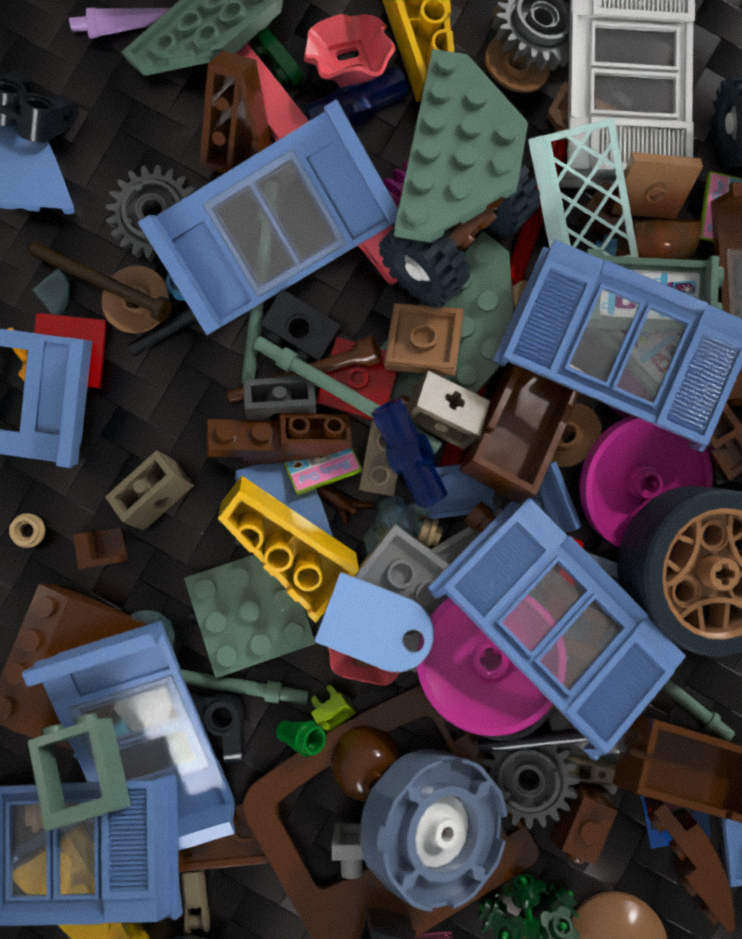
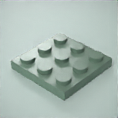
[184,555,316,678]

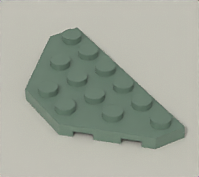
[122,0,283,76]
[394,49,528,243]
[380,231,513,408]

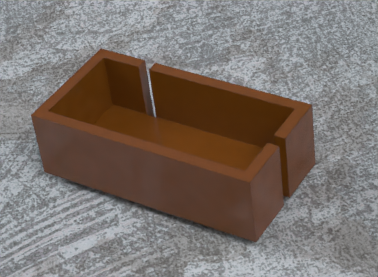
[459,362,587,504]
[612,715,742,823]

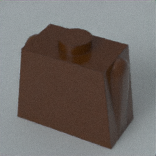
[549,782,618,865]

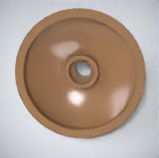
[570,891,667,939]

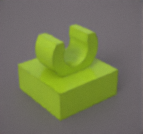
[311,685,357,732]

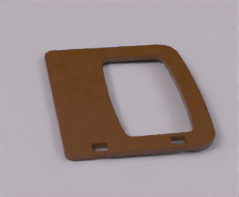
[243,684,538,939]

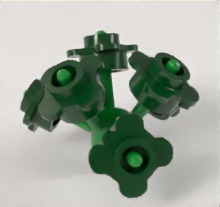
[478,874,580,939]

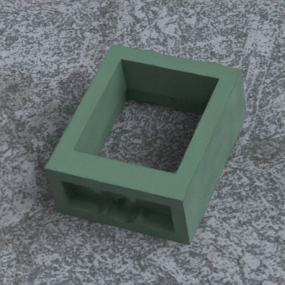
[28,713,131,832]

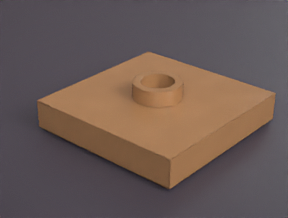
[609,152,703,219]
[384,303,464,376]

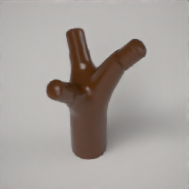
[318,485,372,524]

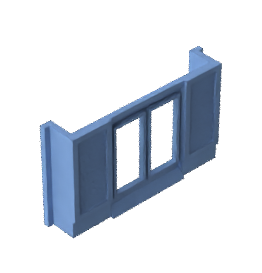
[0,329,92,468]

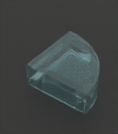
[32,268,70,315]

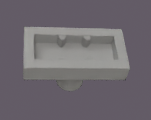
[332,822,364,879]

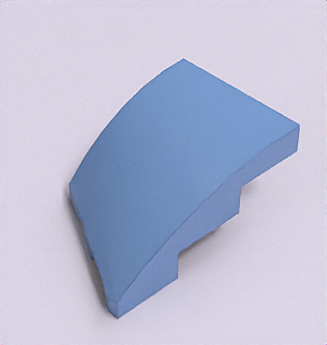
[0,125,74,214]
[235,463,333,537]

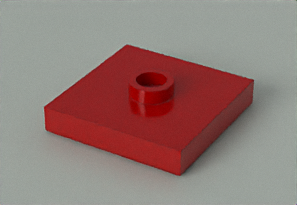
[34,313,108,389]
[316,337,399,422]

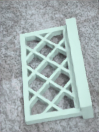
[528,117,639,257]

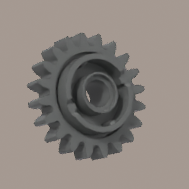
[491,0,570,71]
[106,165,195,262]
[482,728,579,829]

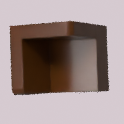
[578,181,624,238]
[73,528,129,569]

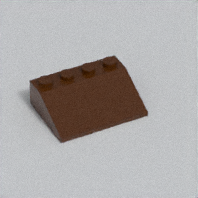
[0,584,147,750]

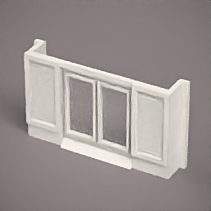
[559,0,695,190]

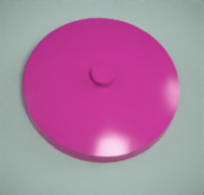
[580,416,713,548]
[417,595,566,736]

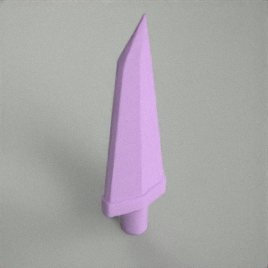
[69,8,170,38]

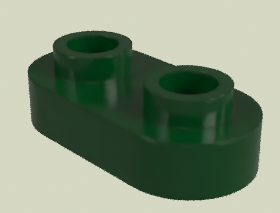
[250,28,304,88]

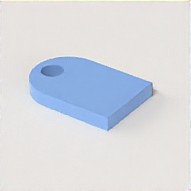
[314,572,434,672]

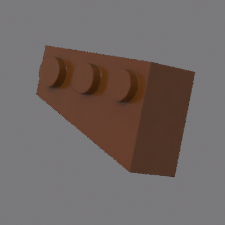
[199,51,272,185]

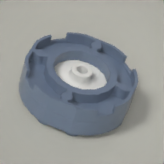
[360,749,507,912]

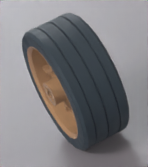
[617,486,742,657]

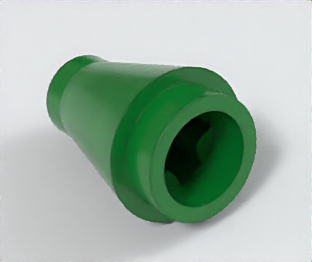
[276,720,326,757]

